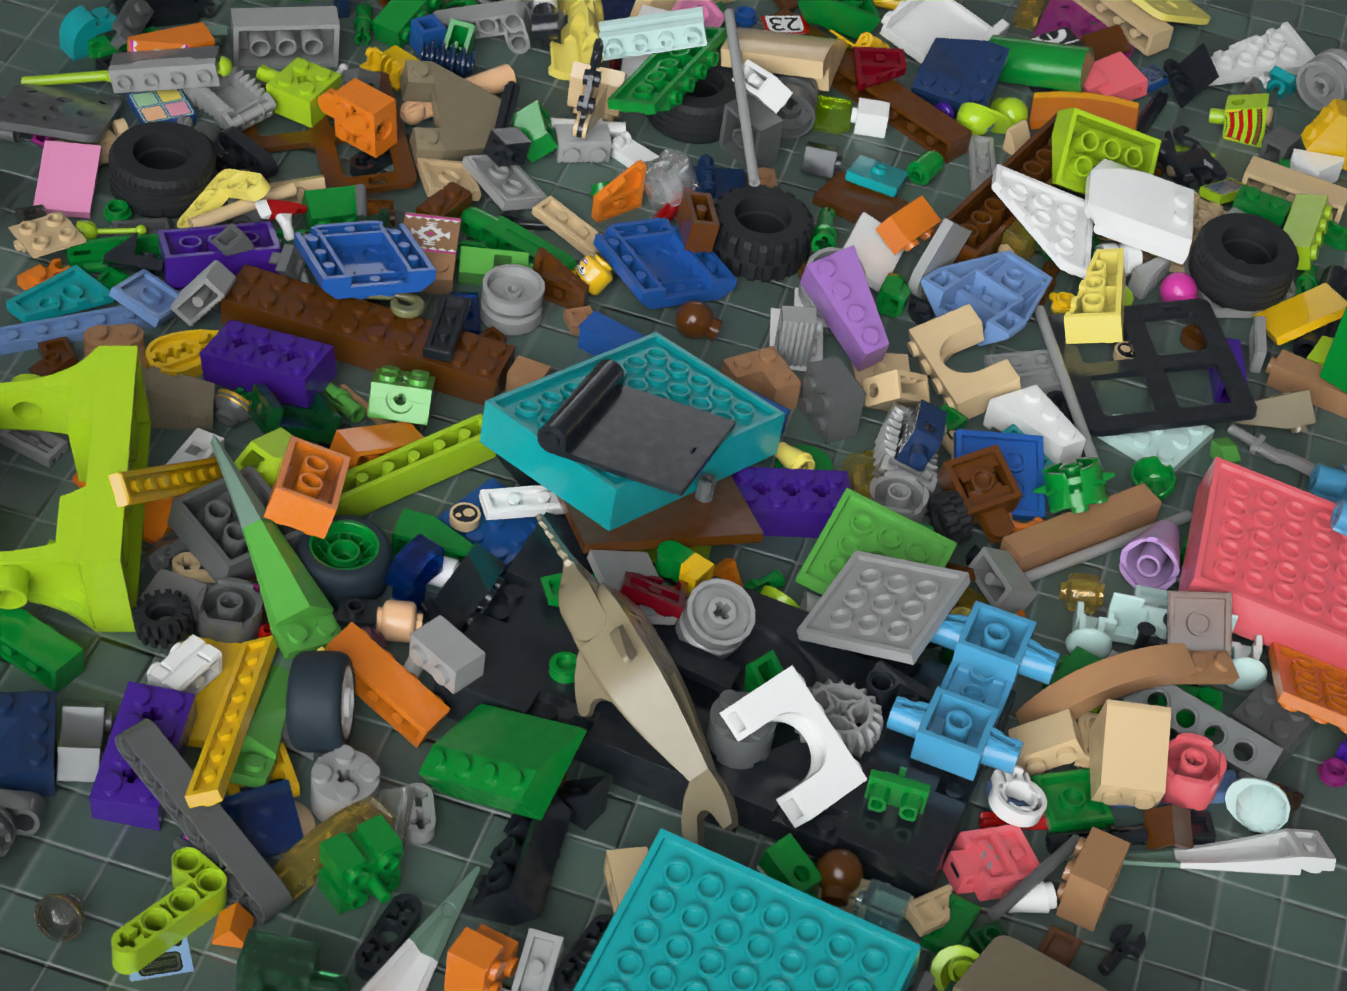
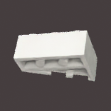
[983,384,1086,465]

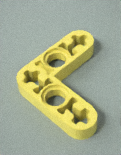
[177,168,271,228]

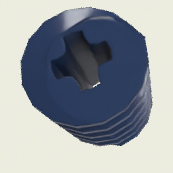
[420,40,476,78]

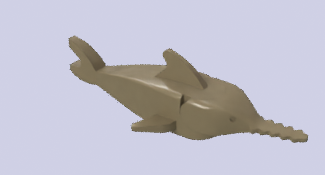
[536,513,738,847]

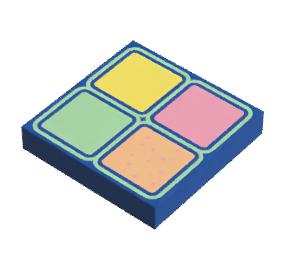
[127,89,197,124]

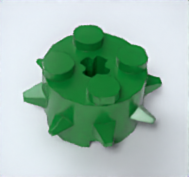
[1033,457,1115,513]

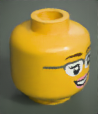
[572,254,613,296]

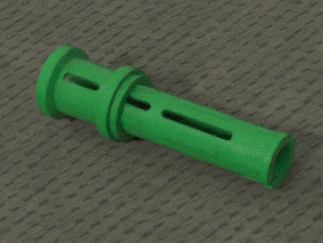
[811,207,837,252]

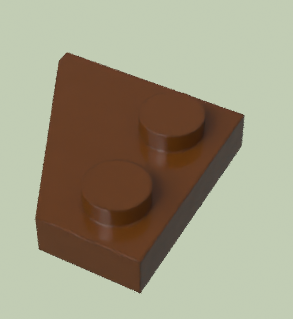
[534,247,589,309]

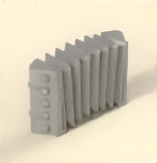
[183,66,276,131]
[872,402,948,495]

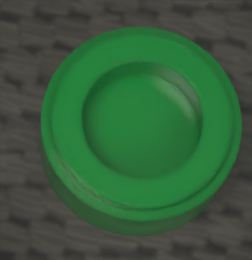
[549,652,577,684]

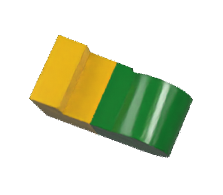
[655,540,715,598]

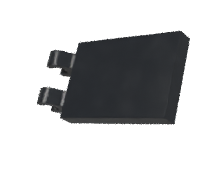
[112,0,215,28]

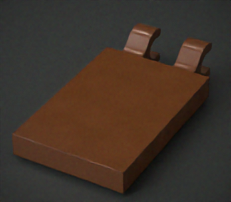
[812,170,909,224]

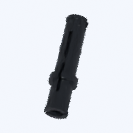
[1045,824,1148,854]

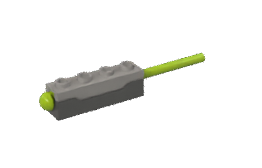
[21,45,233,93]

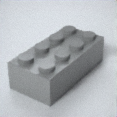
[230,6,340,70]

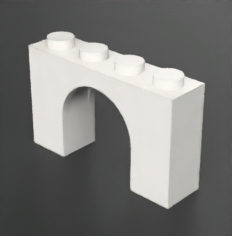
[720,665,868,828]

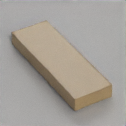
[531,195,602,256]

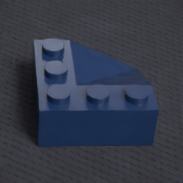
[911,38,1010,118]
[0,691,57,796]

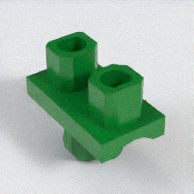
[864,765,931,822]

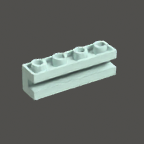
[599,7,707,61]

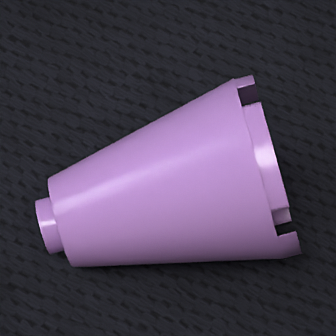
[1119,520,1180,590]

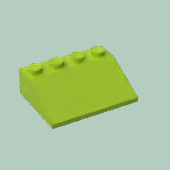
[1052,107,1162,196]

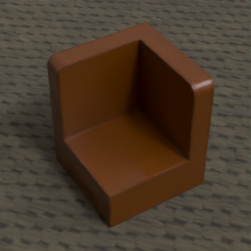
[1144,805,1193,850]

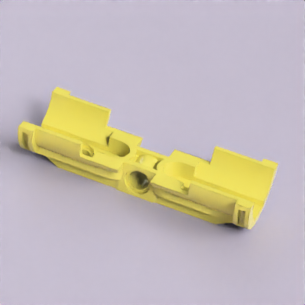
[548,0,604,80]

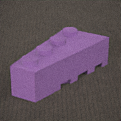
[800,245,889,372]

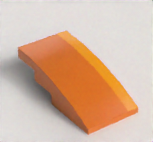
[1029,91,1140,130]

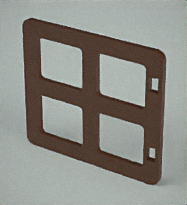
[241,71,417,194]

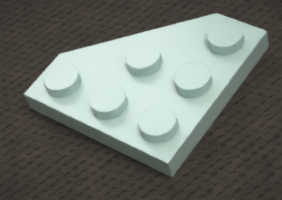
[1098,414,1215,473]

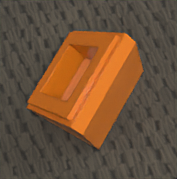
[212,902,254,949]

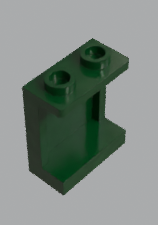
[247,384,341,443]

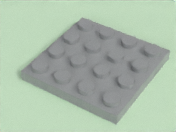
[797,550,970,665]

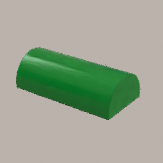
[989,35,1095,93]

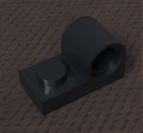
[864,660,935,713]

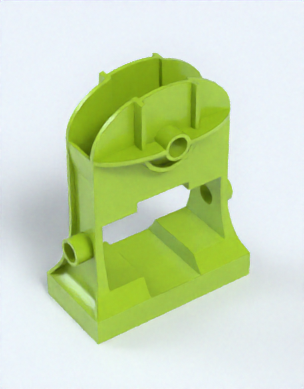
[0,345,152,632]

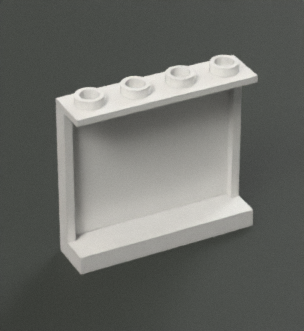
[880,0,1010,64]

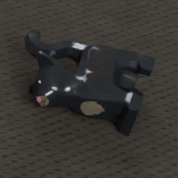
[1156,125,1227,190]

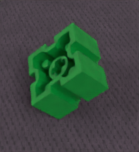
[318,814,403,915]

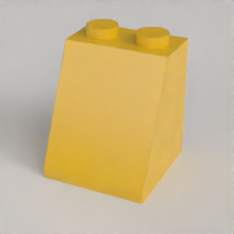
[1300,98,1347,171]

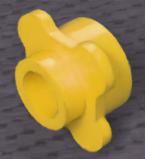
[1049,292,1075,314]

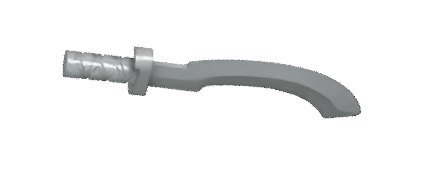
[1227,423,1315,477]

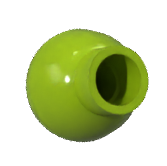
[990,97,1028,125]

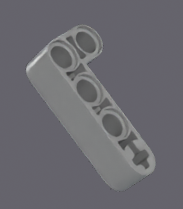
[432,0,532,54]

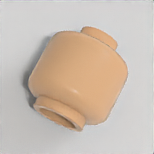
[376,599,423,643]

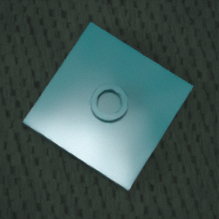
[845,155,909,197]

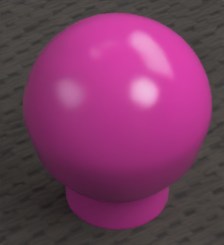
[1160,272,1199,310]

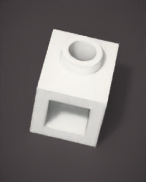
[850,98,890,138]

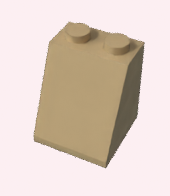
[1088,699,1171,810]

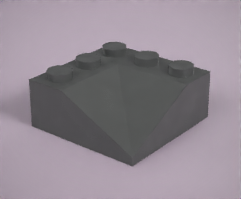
[167,465,304,583]

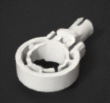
[988,765,1047,827]

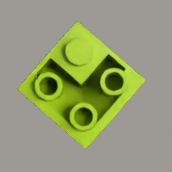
[234,427,293,489]

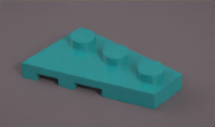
[6,265,114,323]

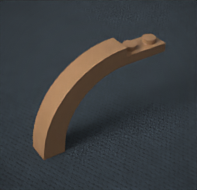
[1016,643,1240,725]

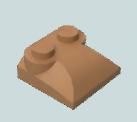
[83,323,147,368]

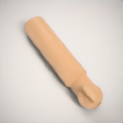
[399,64,516,125]

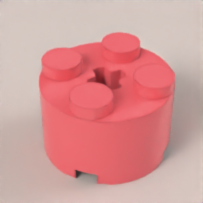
[1160,733,1227,811]

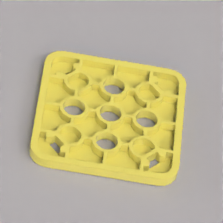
[1131,0,1211,25]

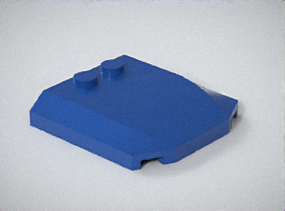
[593,218,737,309]
[294,220,436,299]

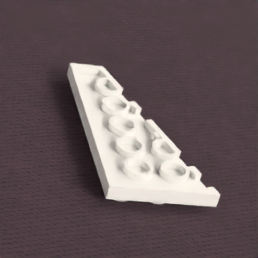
[1209,21,1316,86]

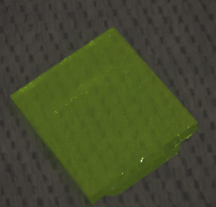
[813,95,852,135]

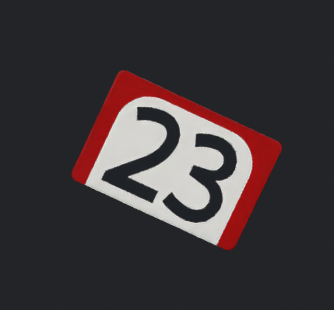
[761,16,810,34]

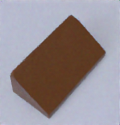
[1080,24,1131,61]

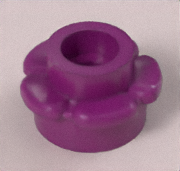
[1318,758,1347,787]

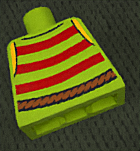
[1209,93,1269,148]

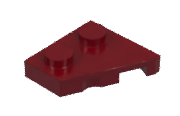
[852,46,907,91]
[619,571,688,619]

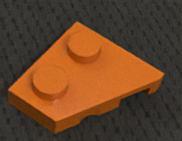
[591,160,647,223]

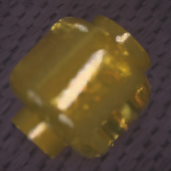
[1059,572,1105,614]

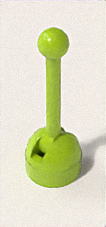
[76,220,147,240]

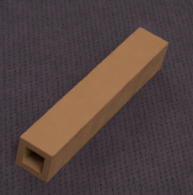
[1265,349,1347,419]
[999,483,1162,572]

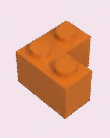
[444,924,520,991]

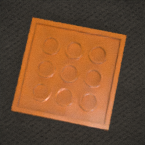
[1268,641,1347,734]

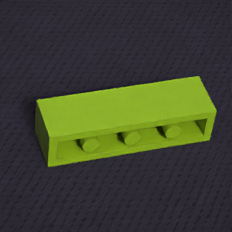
[1283,194,1333,270]

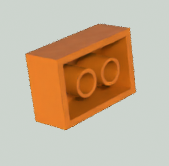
[264,435,351,539]

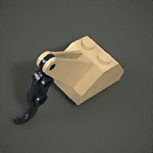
[567,38,629,139]

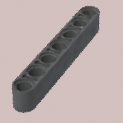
[115,718,292,924]

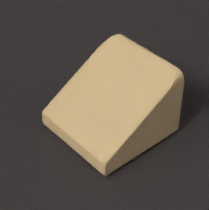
[1003,120,1031,155]

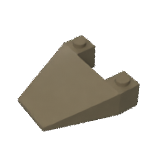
[400,60,502,168]

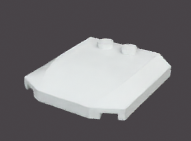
[1084,159,1194,265]

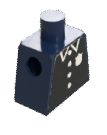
[895,399,947,472]

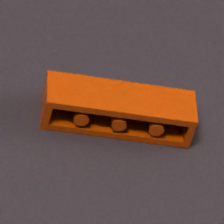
[324,622,451,748]

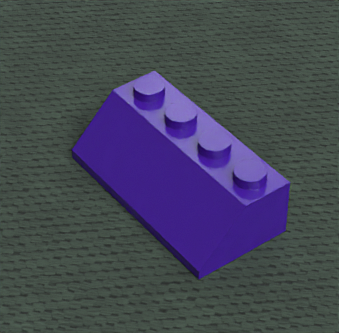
[157,221,281,289]

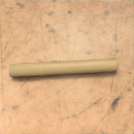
[188,181,297,228]

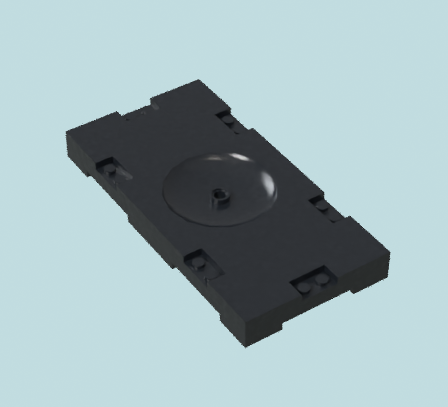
[434,512,1017,899]

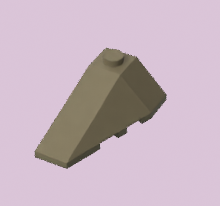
[1228,390,1316,434]

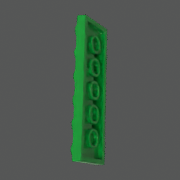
[607,26,727,115]

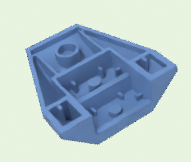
[921,250,1053,346]

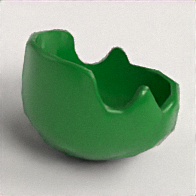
[1130,456,1177,501]

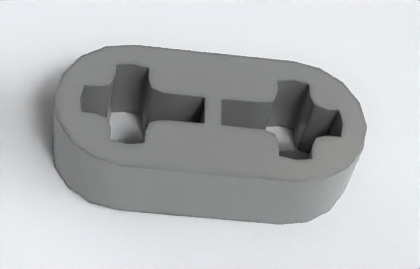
[402,783,436,844]

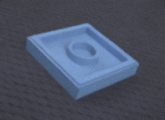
[109,269,179,328]

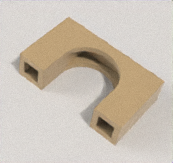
[907,304,1021,419]

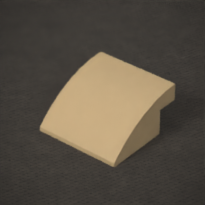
[721,27,846,91]

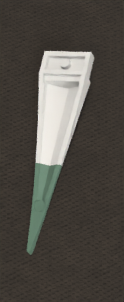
[1065,828,1336,876]
[359,866,480,991]

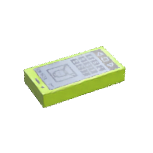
[1199,178,1243,205]

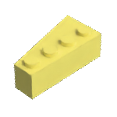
[1064,248,1126,344]

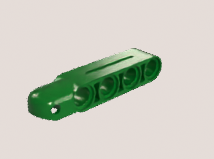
[461,207,577,271]

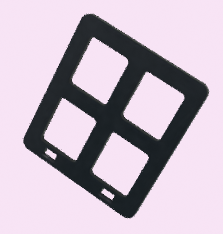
[1048,298,1257,437]

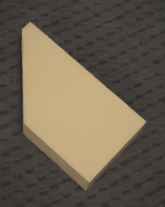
[900,884,952,937]

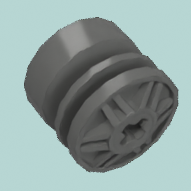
[772,73,819,139]

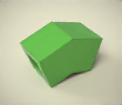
[1210,437,1242,465]

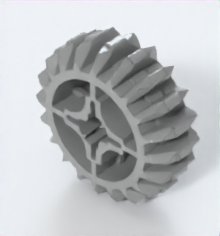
[795,678,884,758]

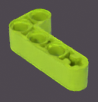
[111,847,227,975]

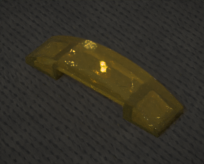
[272,796,396,901]

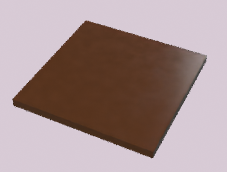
[556,475,764,553]

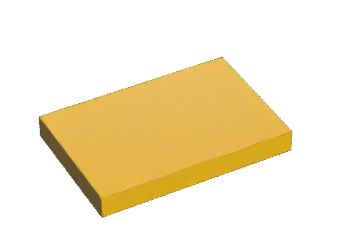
[1252,283,1347,346]

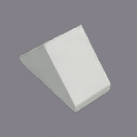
[1290,149,1345,183]

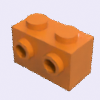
[875,195,941,255]

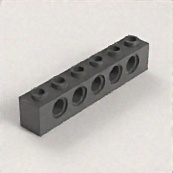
[1107,649,1283,780]

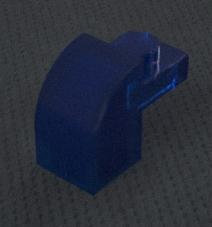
[385,533,444,612]

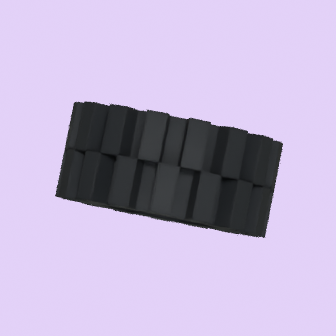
[927,489,973,545]
[132,589,195,649]

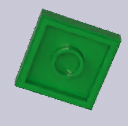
[1030,768,1115,832]

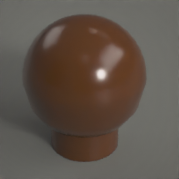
[675,300,723,341]
[816,848,863,907]

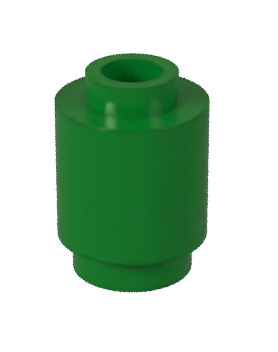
[907,150,944,186]

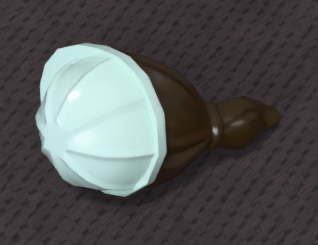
[1225,777,1304,833]

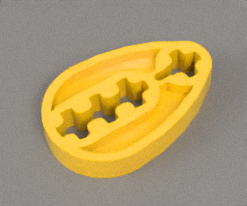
[145,329,219,378]

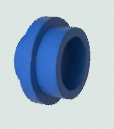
[734,6,757,28]

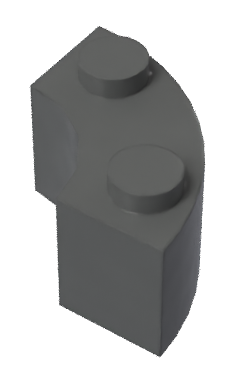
[57,699,113,782]

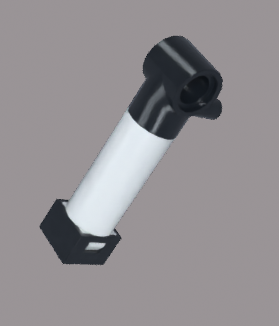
[532,0,559,51]

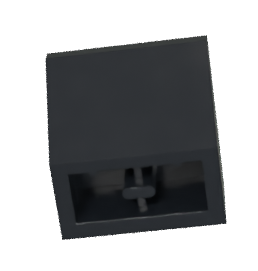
[434,543,507,631]

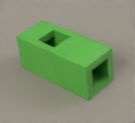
[458,246,534,285]

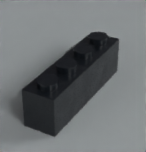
[462,794,573,926]

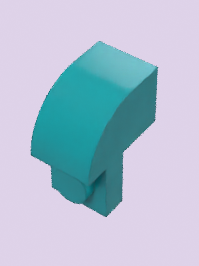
[59,5,116,61]

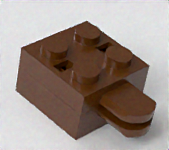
[936,444,1023,544]

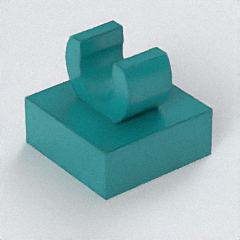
[1266,65,1297,99]

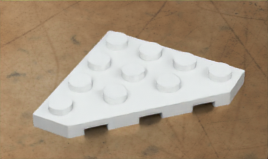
[991,164,1093,279]

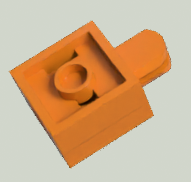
[318,78,398,158]

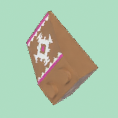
[403,212,461,295]

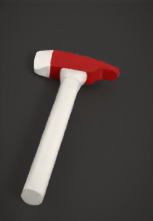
[255,199,309,283]

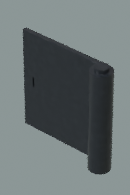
[537,359,736,496]

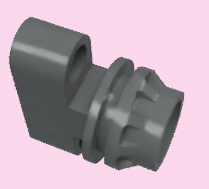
[0,789,46,859]

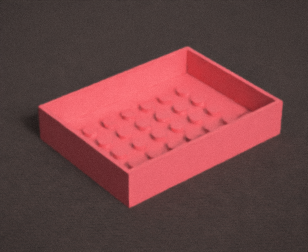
[1178,456,1347,670]

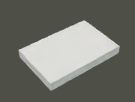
[842,212,904,293]

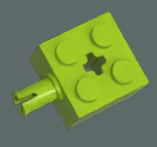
[256,57,342,128]

